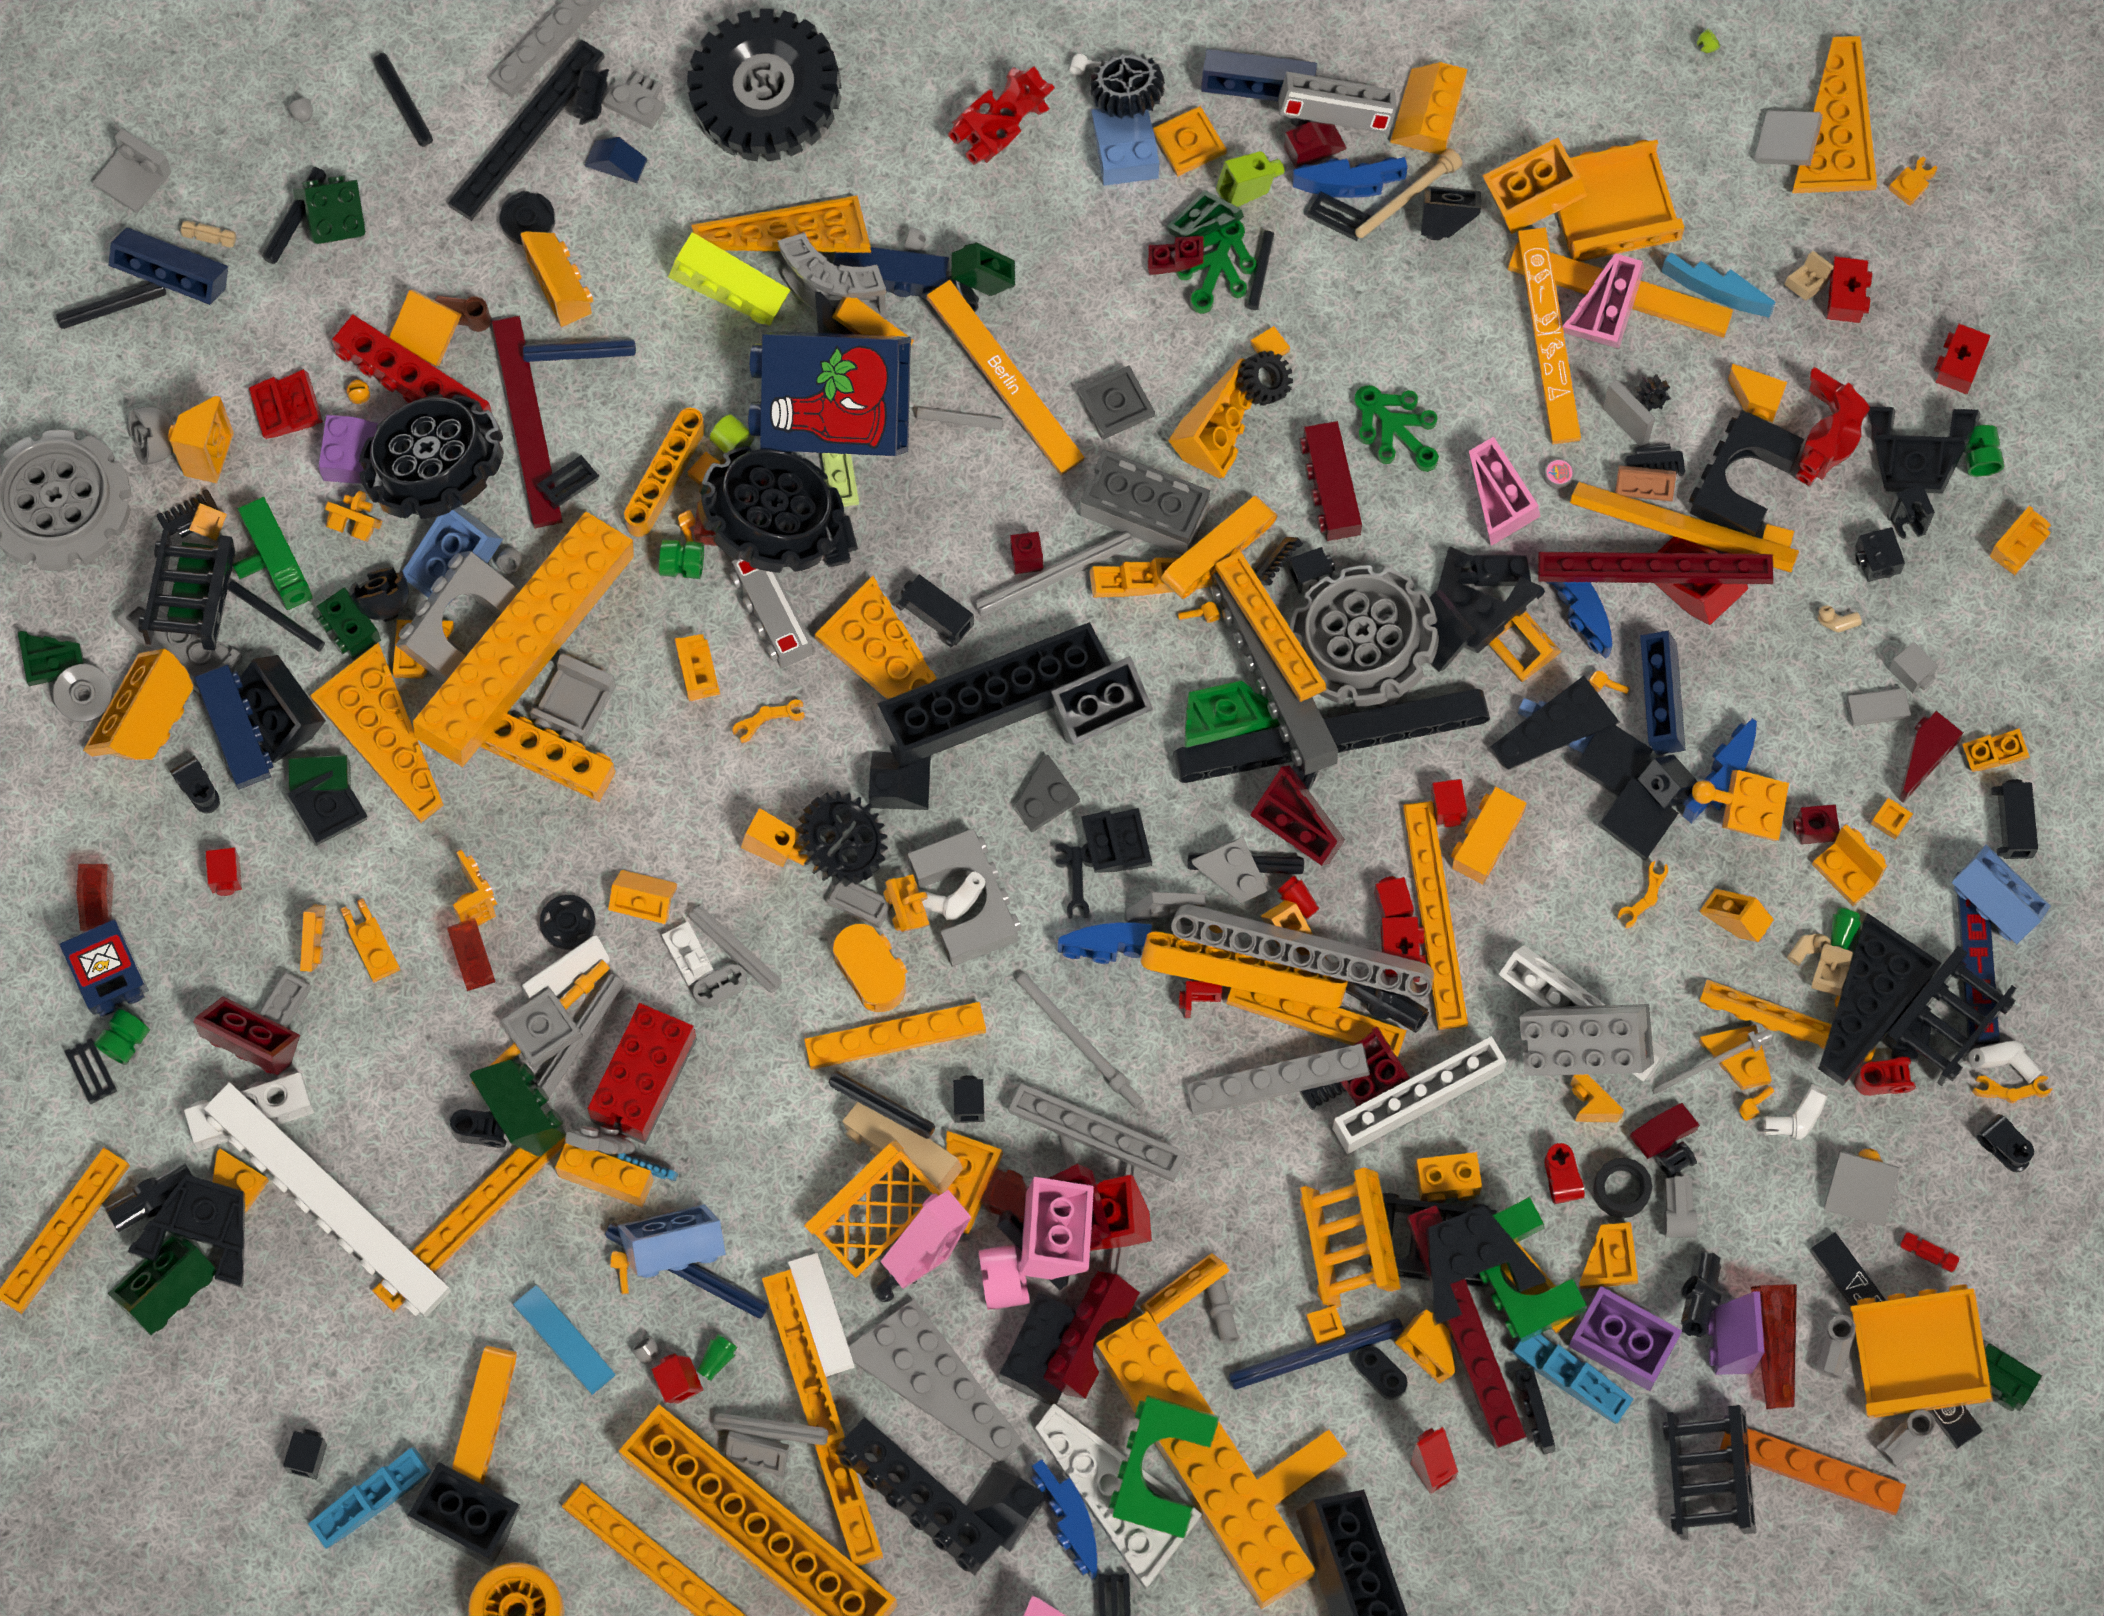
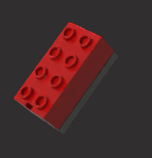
[587,1003,697,1145]

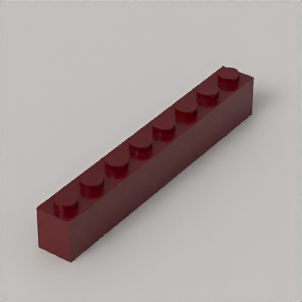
[1406,1205,1526,1449]

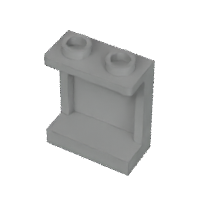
[530,653,616,745]

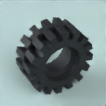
[1237,351,1293,406]

